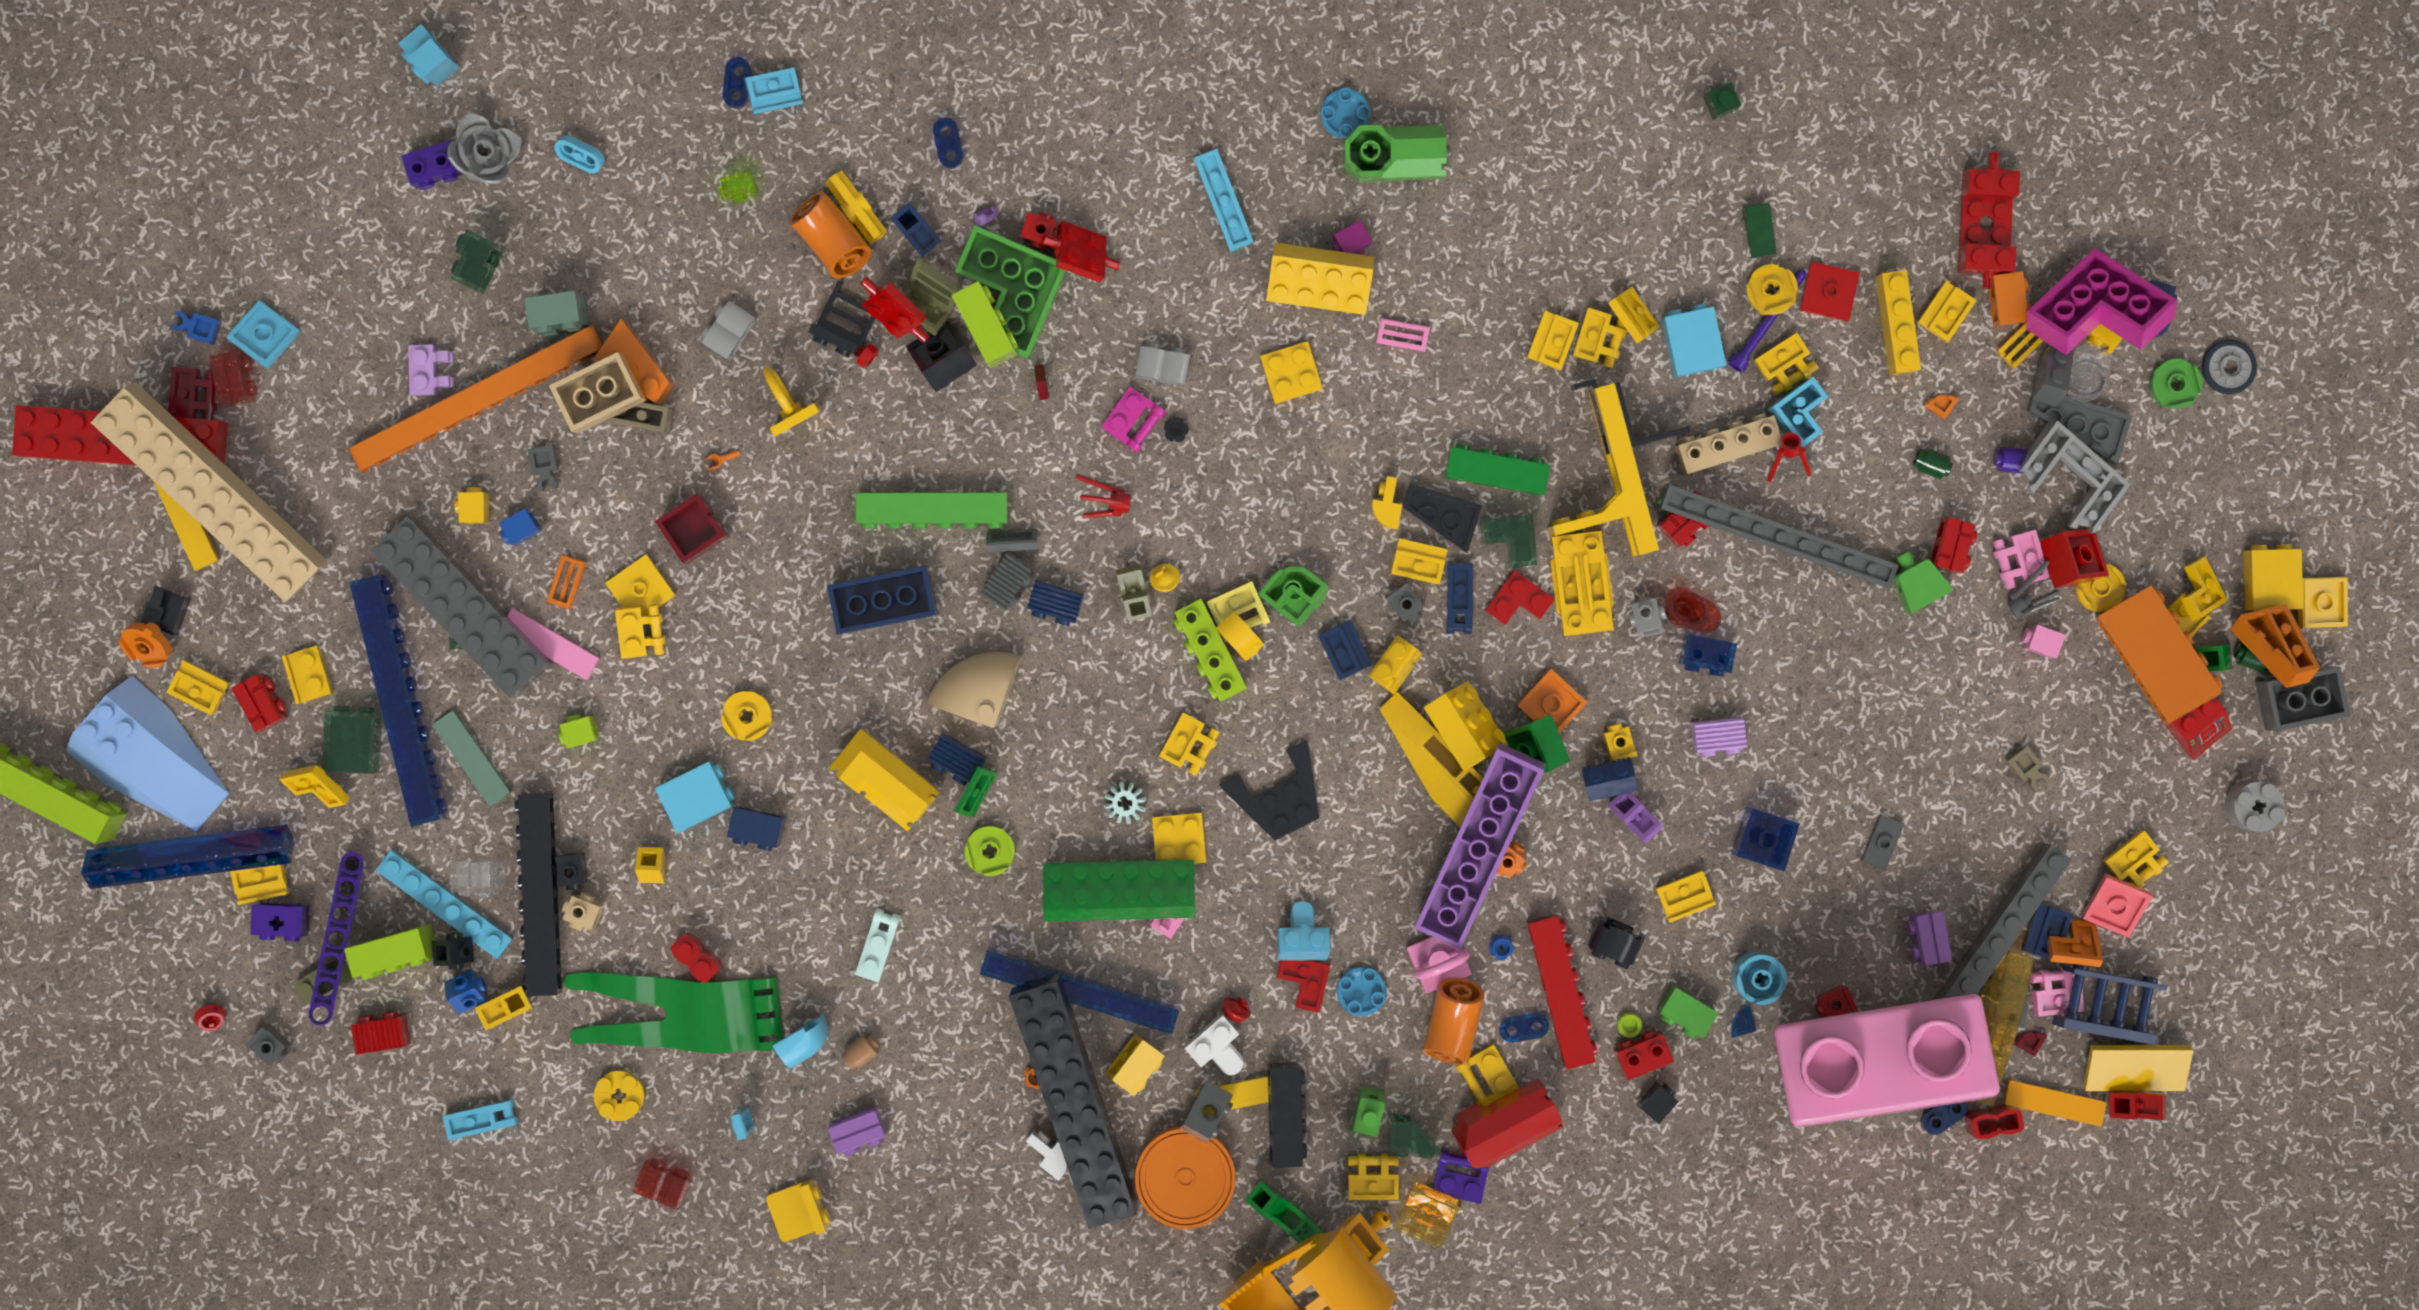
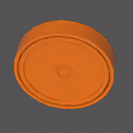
[1135,1125,1236,1229]

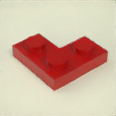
[1484,570,1555,625]

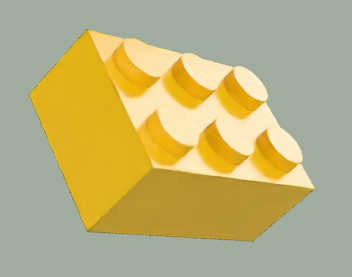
[1424,681,1509,772]

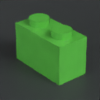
[1657,985,1719,1039]

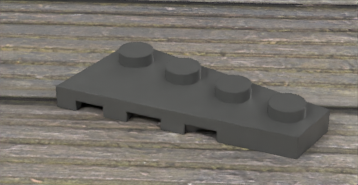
[2027,392,2132,464]

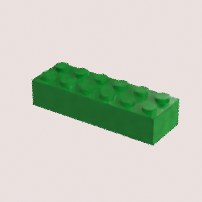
[1043,860,1196,922]

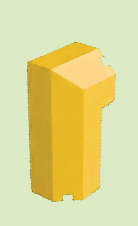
[829,728,941,831]

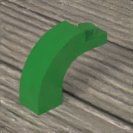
[1245,1181,1325,1243]

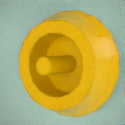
[1149,564,1180,592]

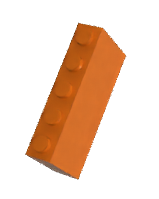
[2096,585,2223,726]

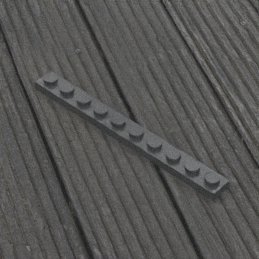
[1659,484,1899,588]

